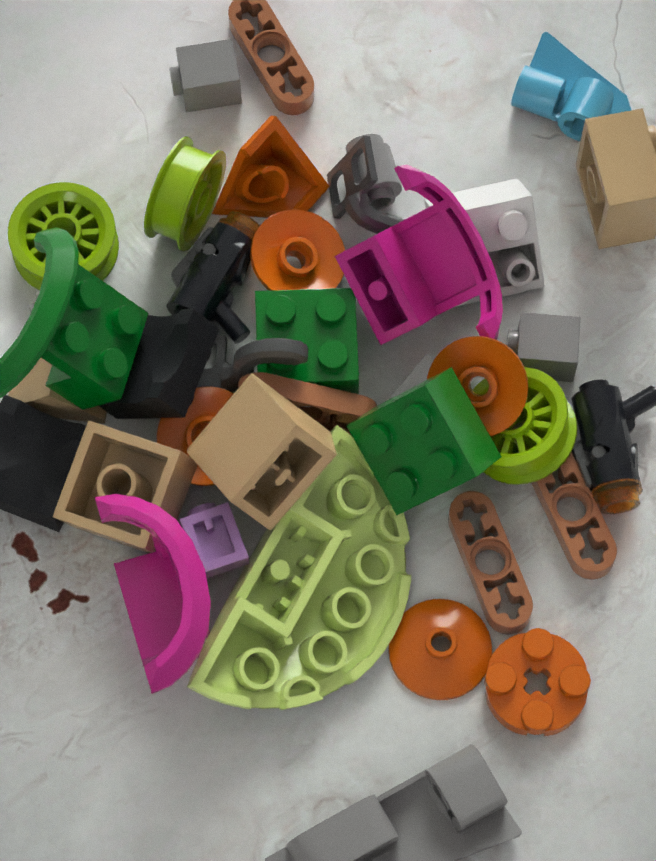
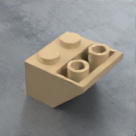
[187,373,337,531]

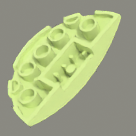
[187,425,411,710]

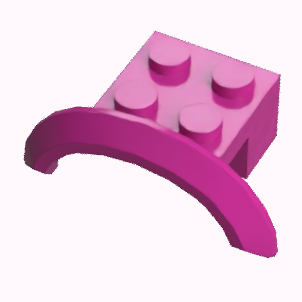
[335,165,503,345]
[95,494,211,694]

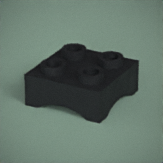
[99,309,219,419]
[0,395,86,532]

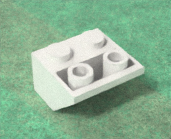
[424,179,545,307]

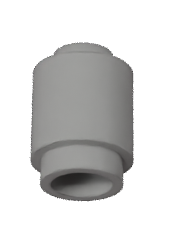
[346,134,402,210]

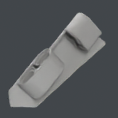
[265,744,522,861]

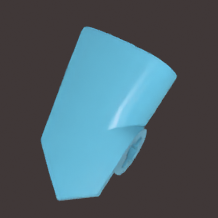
[511,32,631,141]

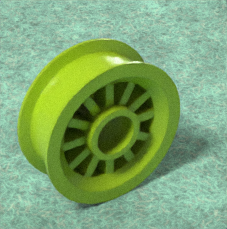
[144,136,226,252]
[8,182,119,291]
[472,367,577,485]

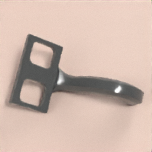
[327,136,404,234]
[197,336,309,392]

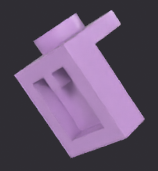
[179,502,249,578]

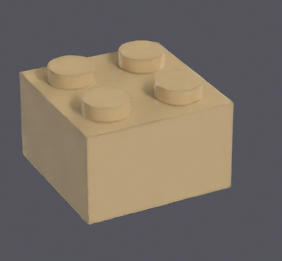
[576,108,656,249]
[52,420,197,553]

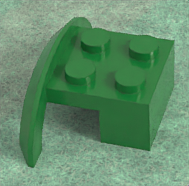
[0,227,149,410]

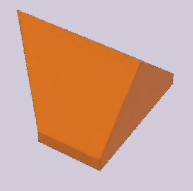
[212,115,330,218]

